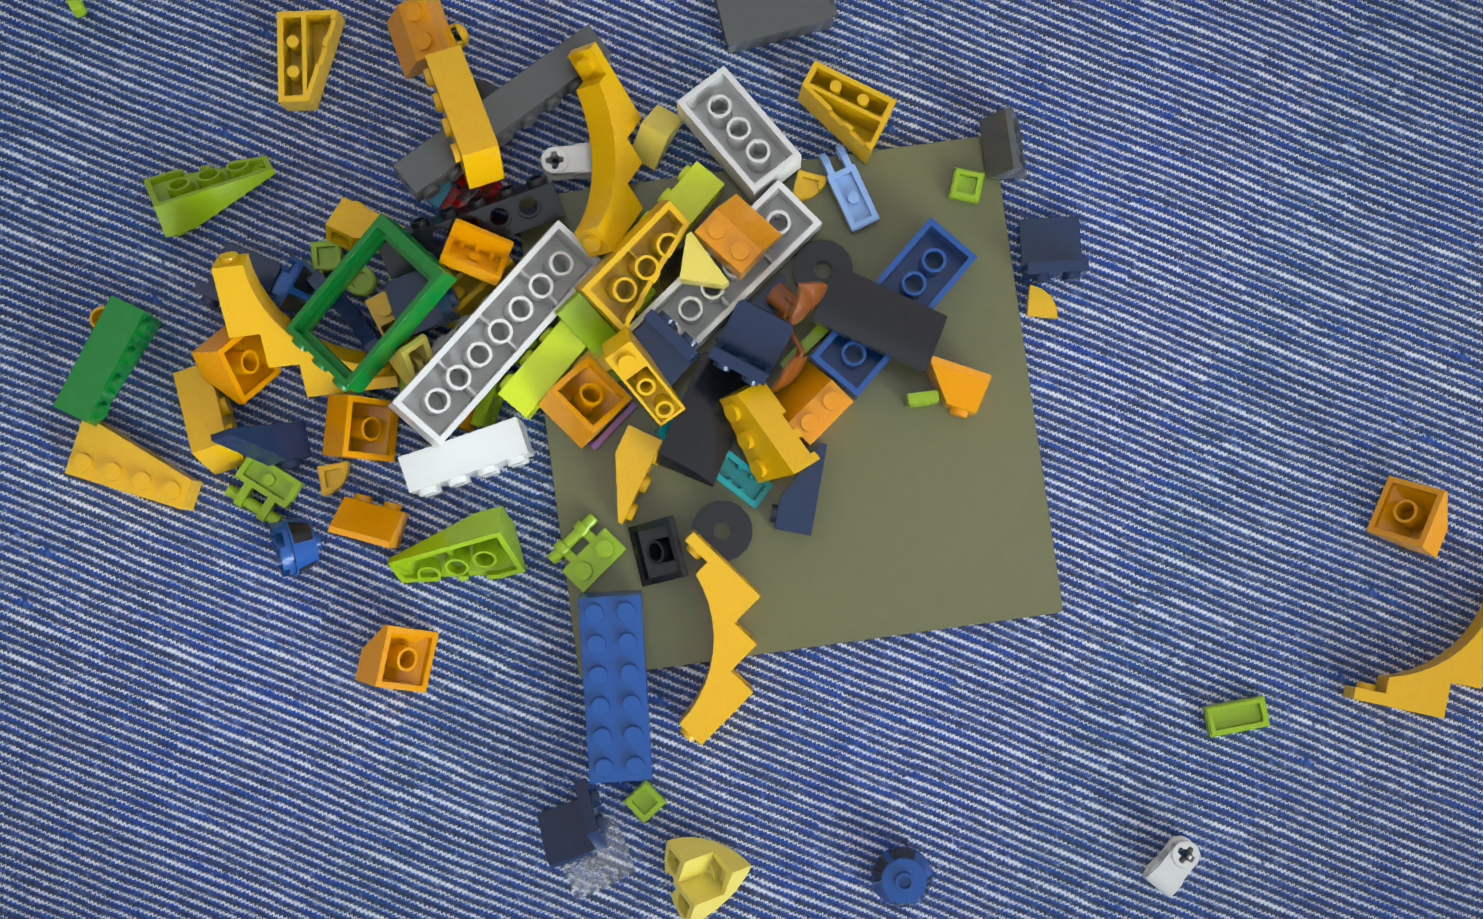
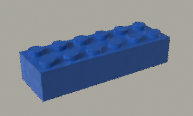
[809,217,977,400]
[578,590,653,784]

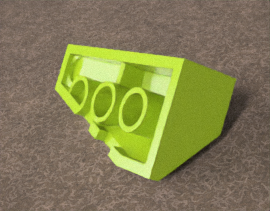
[143,155,275,238]
[387,506,526,583]

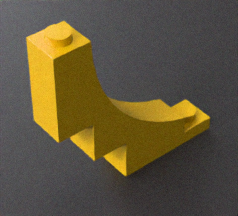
[568,41,643,258]
[211,251,400,397]
[679,528,761,745]
[1343,602,1483,719]

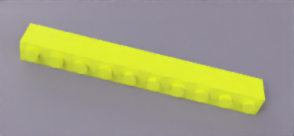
[498,161,725,420]

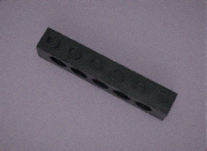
[378,174,565,279]

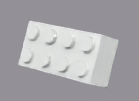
[676,66,801,204]
[398,417,535,498]

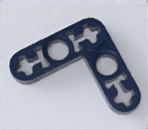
[306,268,381,353]

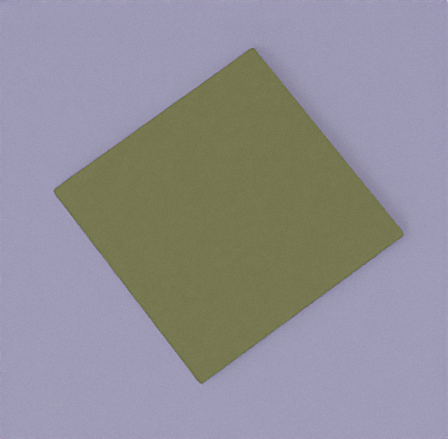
[519,136,1063,678]

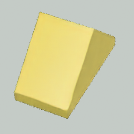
[632,104,683,171]
[680,232,729,290]
[389,333,433,385]

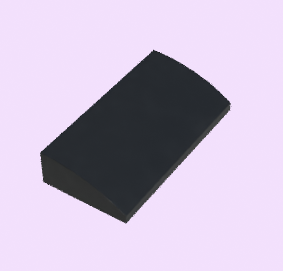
[809,264,948,373]
[655,351,749,487]

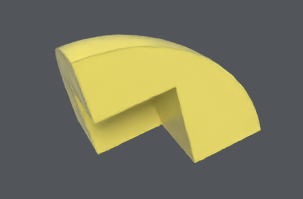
[665,837,751,919]

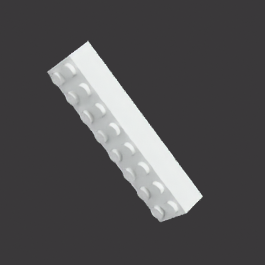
[602,179,822,352]
[388,220,601,448]

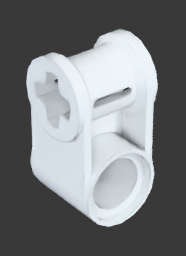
[541,143,592,181]
[1143,835,1200,897]

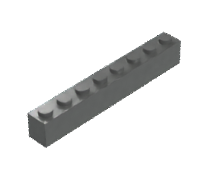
[393,24,611,203]

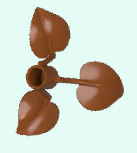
[766,281,828,393]

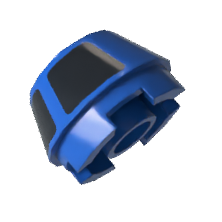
[268,255,316,315]
[270,517,322,577]
[872,846,932,907]

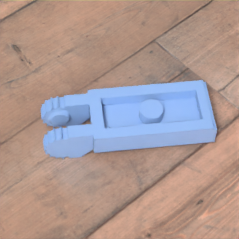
[818,145,880,233]

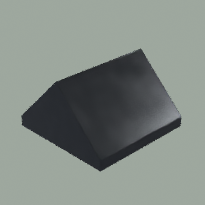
[628,515,689,587]

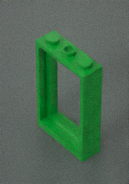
[285,213,457,393]

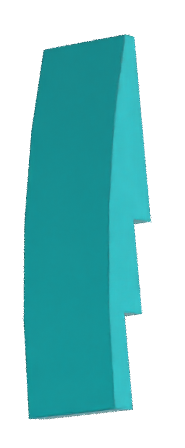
[654,418,773,509]

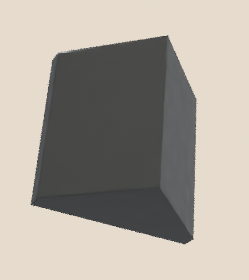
[979,107,1027,179]

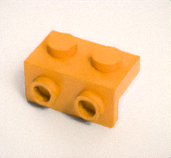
[439,218,514,286]

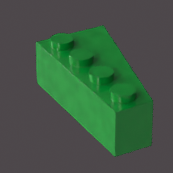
[53,295,162,426]

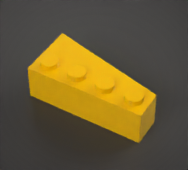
[422,45,505,190]
[574,200,690,332]
[65,420,202,511]

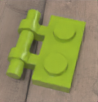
[225,457,305,523]
[547,513,627,593]

